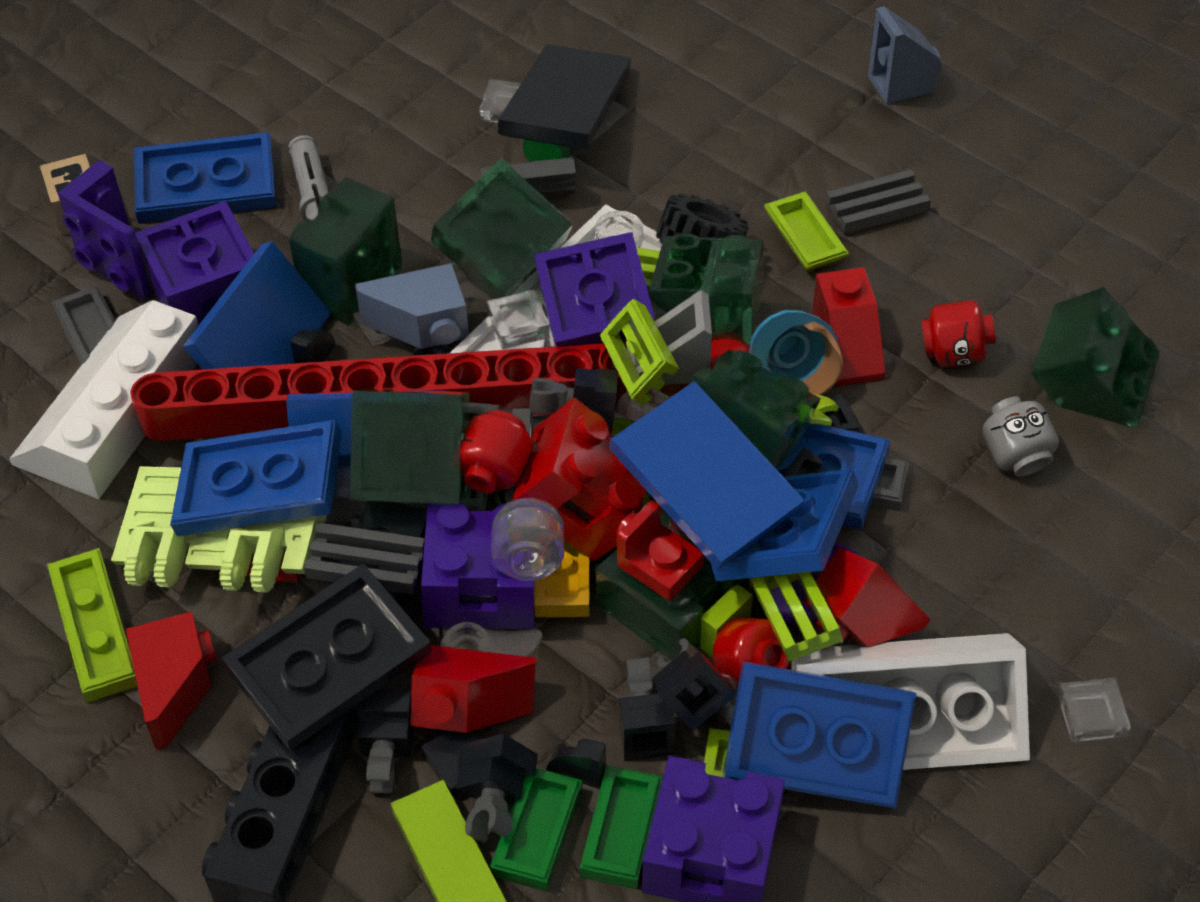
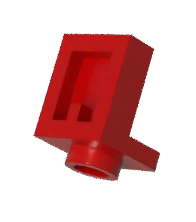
[616,500,705,601]

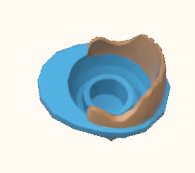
[749,310,843,396]

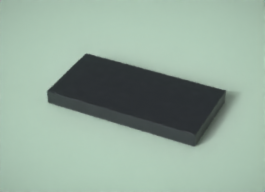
[498,44,631,150]

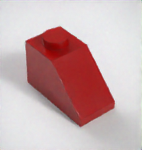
[812,267,885,386]
[802,547,931,647]
[126,611,217,750]
[410,645,537,733]

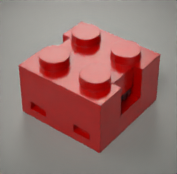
[512,397,646,561]

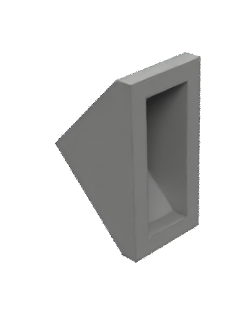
[626,290,712,384]

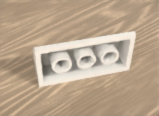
[10,300,198,499]
[791,633,1030,770]

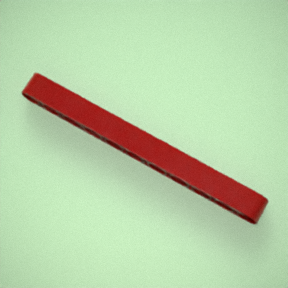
[130,342,691,441]

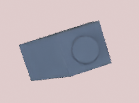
[868,6,941,105]
[355,263,469,349]

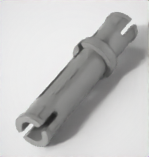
[288,135,341,250]

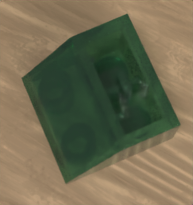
[649,234,764,345]
[1031,287,1160,427]

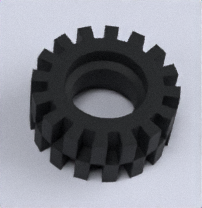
[656,193,749,267]

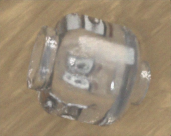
[491,498,565,581]

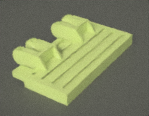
[111,466,336,593]

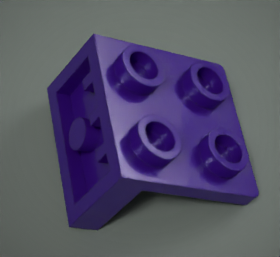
[58,160,152,299]

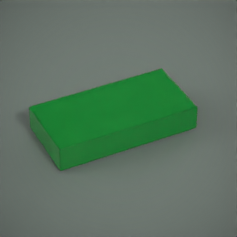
[579,765,663,890]
[490,768,583,892]

